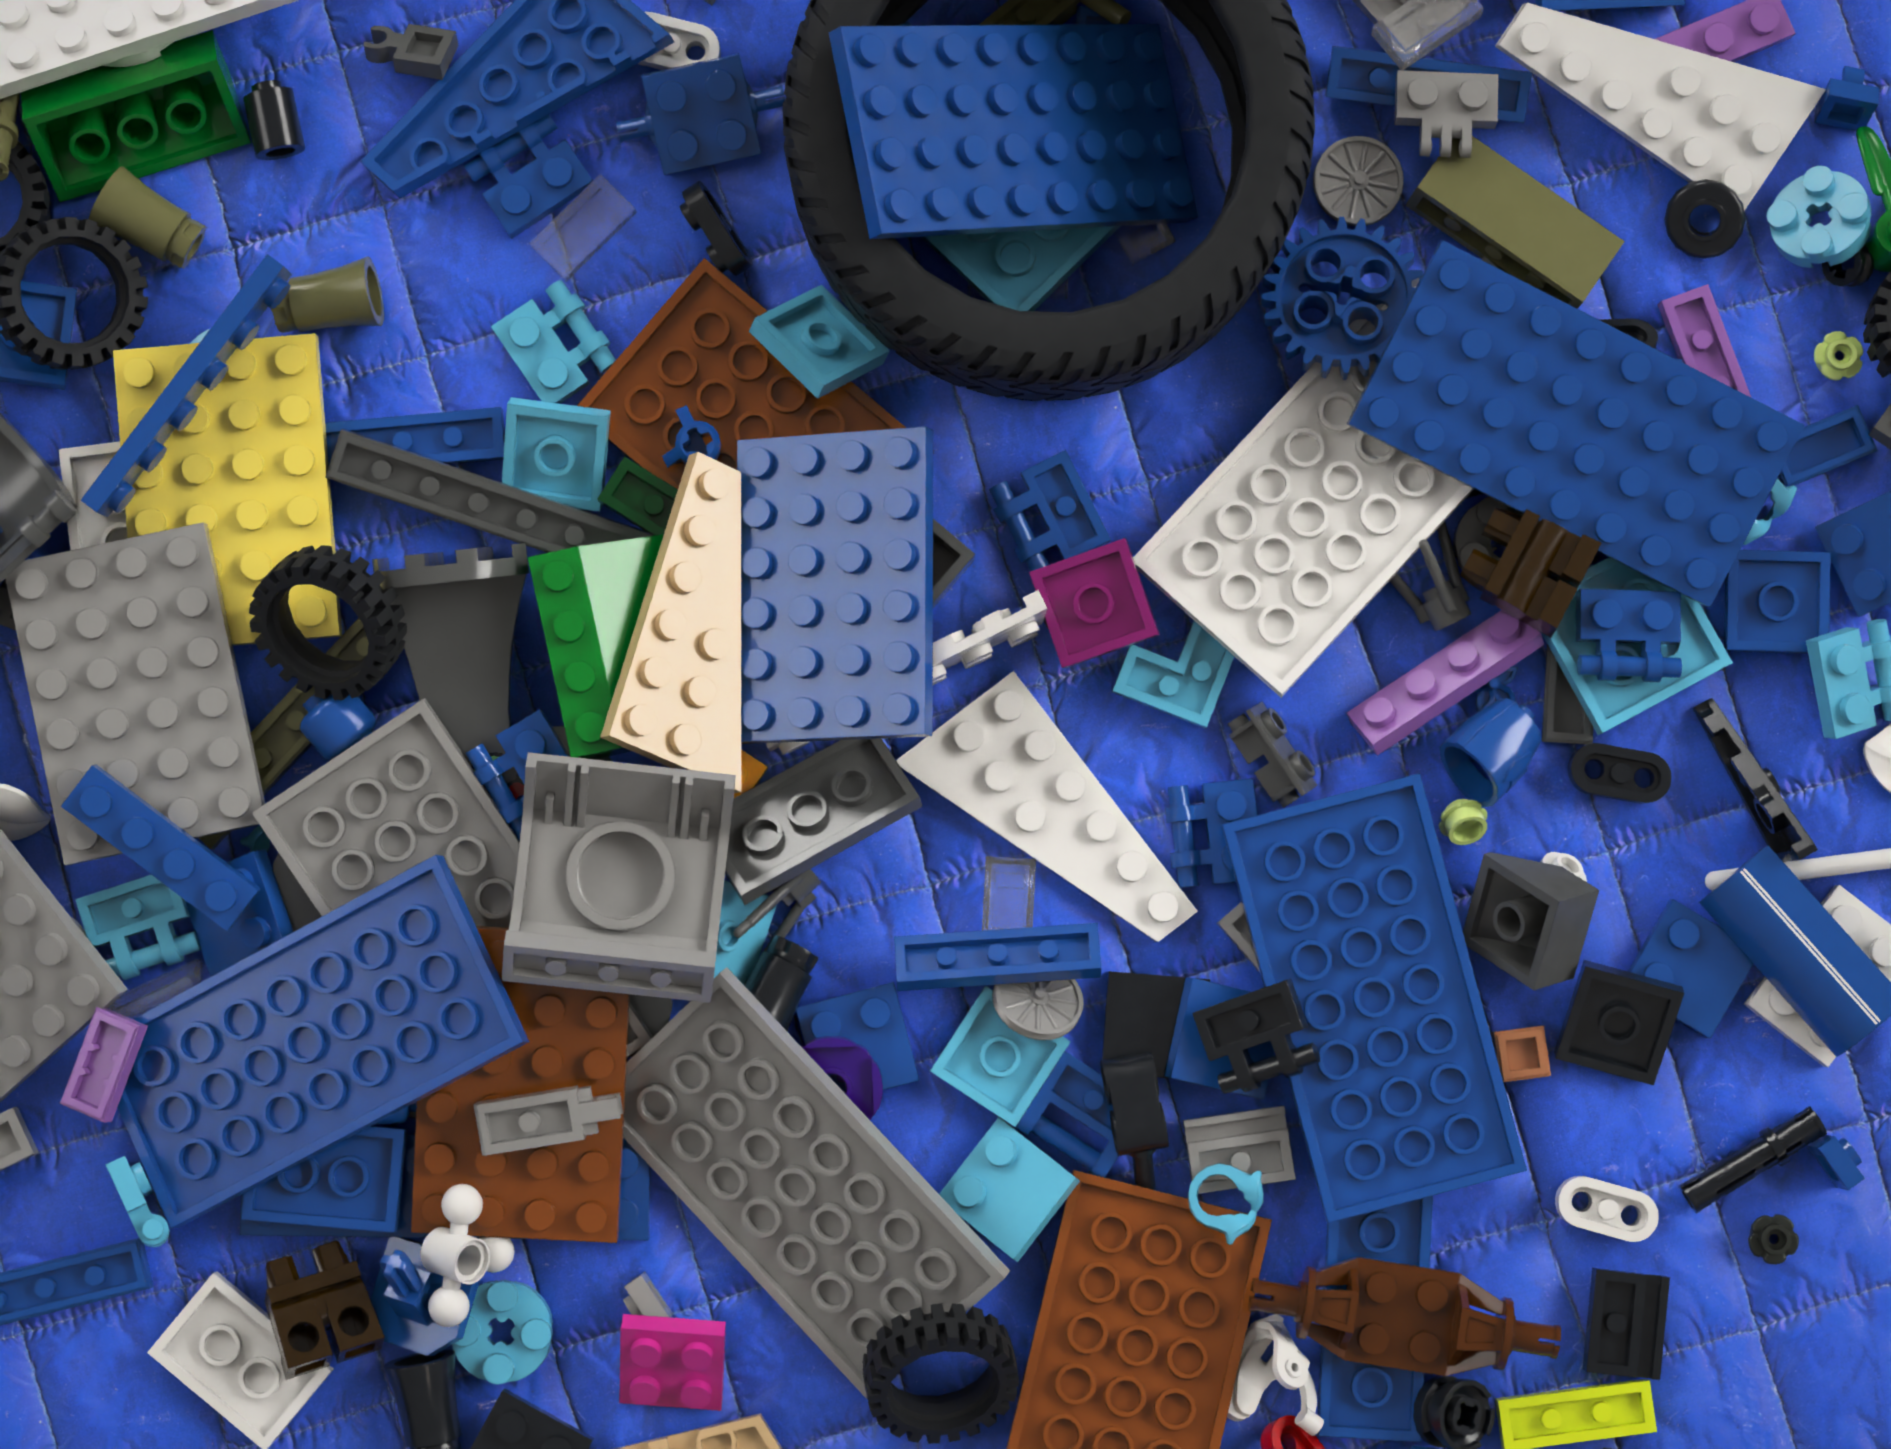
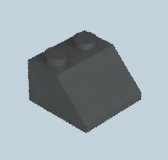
[1463,852,1599,990]

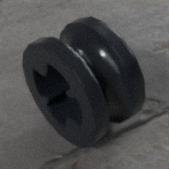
[1822,244,1874,287]

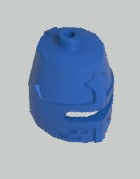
[1440,698,1542,807]

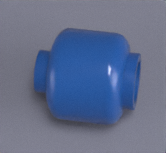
[300,693,376,760]

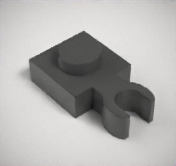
[363,24,458,80]

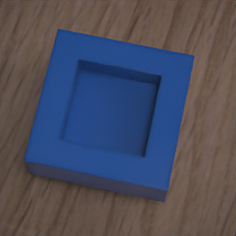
[1807,1135,1865,1190]

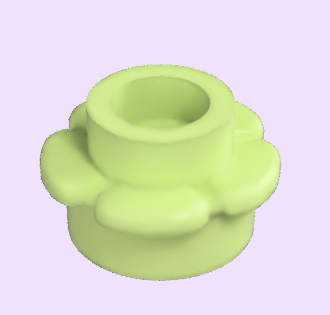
[1814,331,1863,381]
[1439,799,1487,845]

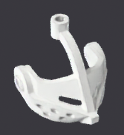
[1227,1314,1324,1436]

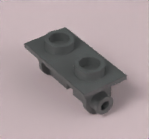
[1228,702,1317,808]

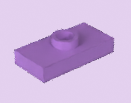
[60,1007,148,1123]

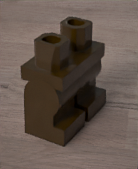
[1460,507,1601,638]
[264,1241,385,1380]

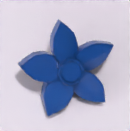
[1474,666,1518,712]

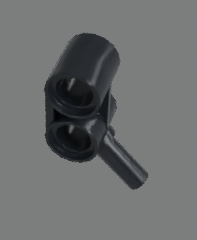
[1100,1051,1169,1190]

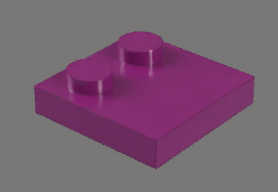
[1029,538,1160,669]

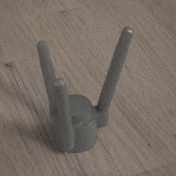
[1389,521,1471,631]
[733,869,821,952]

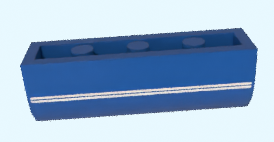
[1699,845,1891,1057]

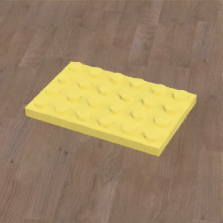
[113,333,342,646]

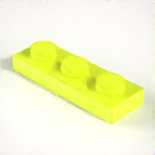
[1495,1379,1657,1449]

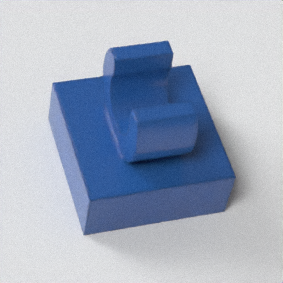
[1814,66,1880,131]

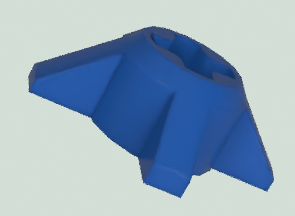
[662,405,722,468]

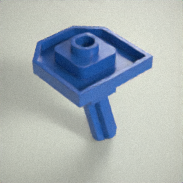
[370,1237,480,1356]

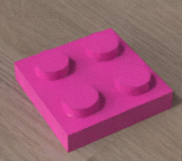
[619,1314,726,1411]

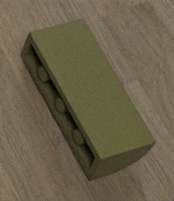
[1405,136,1625,309]

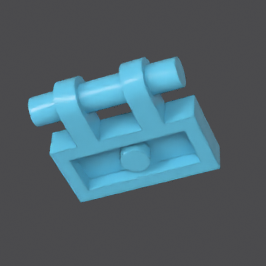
[491,280,616,404]
[1806,619,1891,739]
[75,875,201,980]
[106,1156,170,1248]

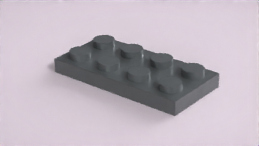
[725,738,922,905]

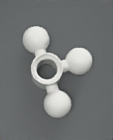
[421,1184,515,1327]

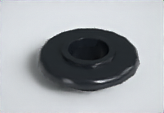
[1664,179,1746,259]

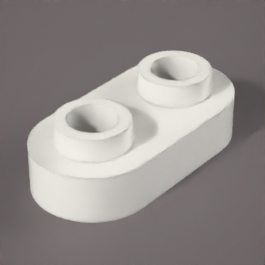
[638,12,721,70]
[1555,1176,1659,1242]

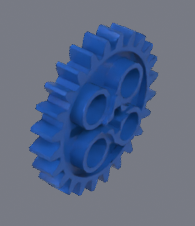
[1261,216,1423,380]

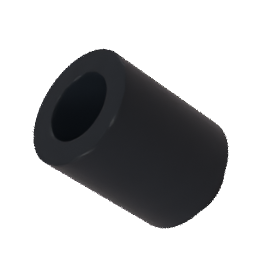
[243,80,305,160]

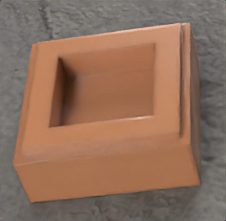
[1491,1025,1551,1082]

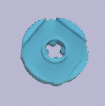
[1767,166,1872,268]
[452,1280,553,1385]

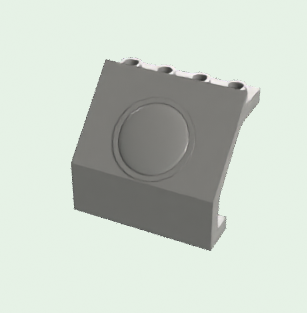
[502,752,736,1003]

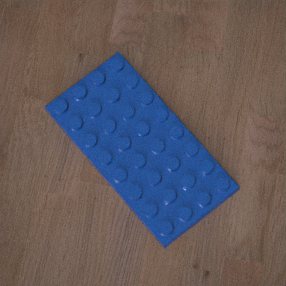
[829,24,1198,239]
[1347,240,1805,607]
[1221,773,1527,1223]
[117,855,530,1228]

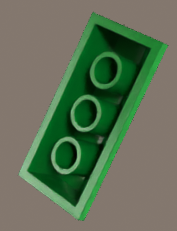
[21,30,251,202]

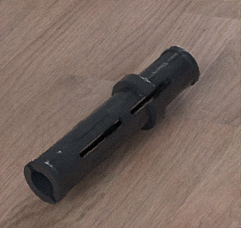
[1679,1106,1827,1214]

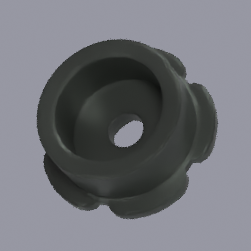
[1748,1214,1799,1265]

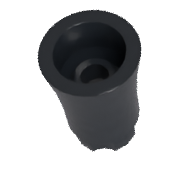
[744,935,818,1032]
[384,1350,462,1449]

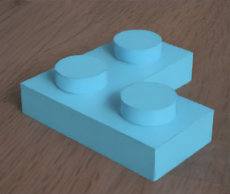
[1112,620,1234,729]

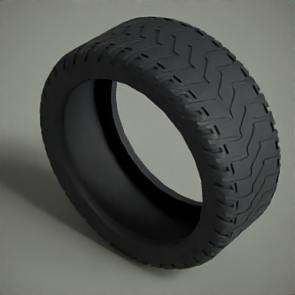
[783,0,1315,401]

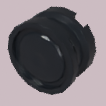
[1413,1375,1495,1449]

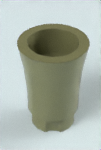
[89,166,207,269]
[271,256,384,333]

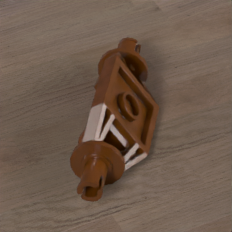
[1248,1256,1561,1376]

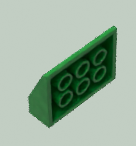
[528,534,664,759]

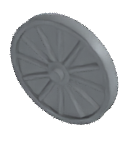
[1313,136,1404,226]
[992,979,1084,1040]

